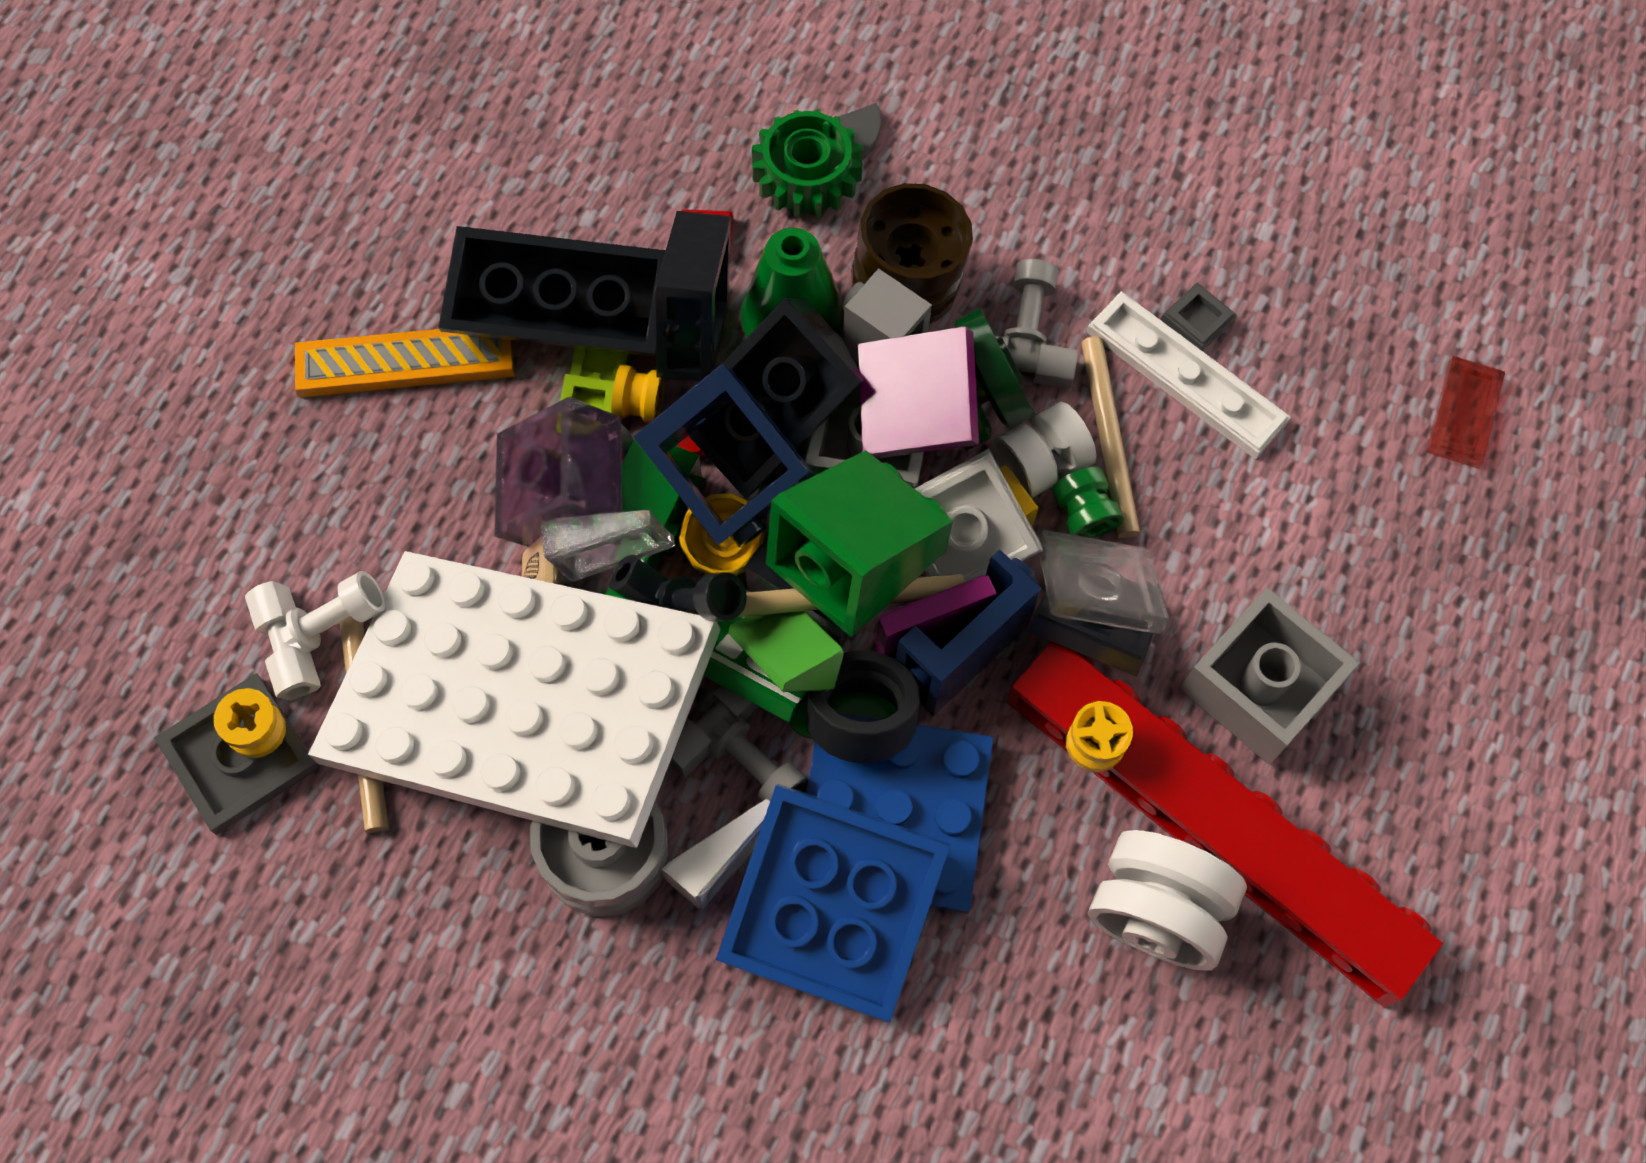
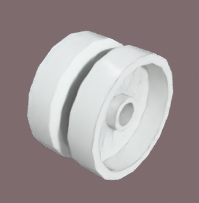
[1087,830,1247,970]

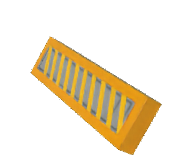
[295,329,515,398]

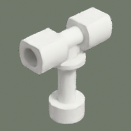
[245,571,386,701]

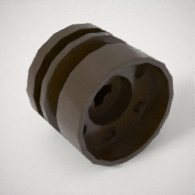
[851,183,973,324]

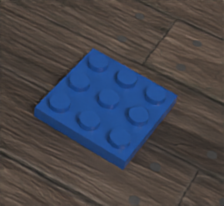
[806,712,994,914]
[716,783,950,1023]

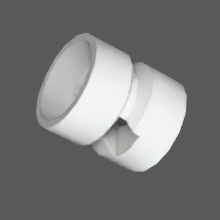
[992,402,1097,498]

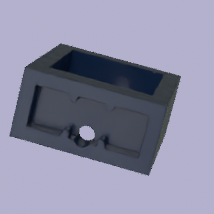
[633,363,816,548]

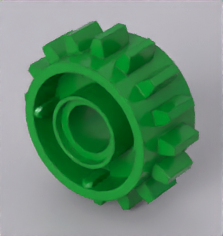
[752,110,863,217]

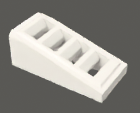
[661,799,770,909]

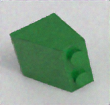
[766,450,953,637]

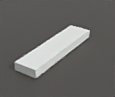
[1087,291,1291,459]

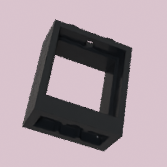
[655,211,731,382]

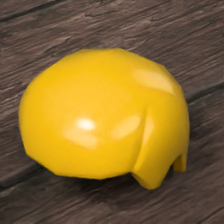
[679,493,766,576]

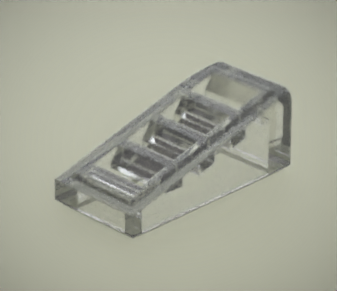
[541,510,675,582]

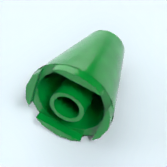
[740,228,844,337]

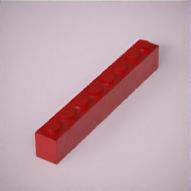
[1006,641,1443,1008]

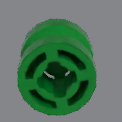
[1051,467,1124,542]

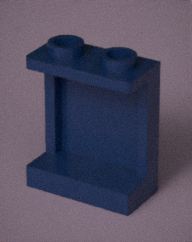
[896,550,1041,716]

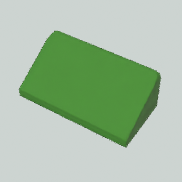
[728,611,843,692]

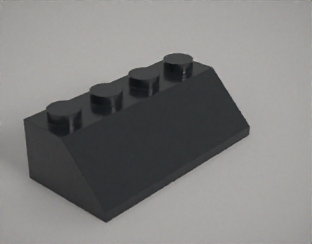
[438,226,665,357]

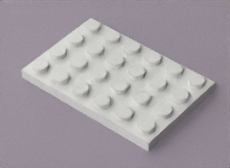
[308,551,721,848]

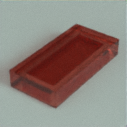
[1426,356,1505,469]

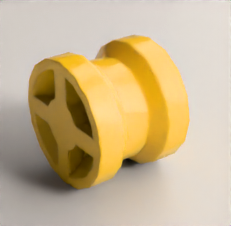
[611,365,666,423]
[214,688,286,759]
[1066,701,1133,772]

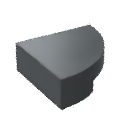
[838,103,881,161]

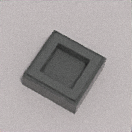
[1161,282,1237,351]

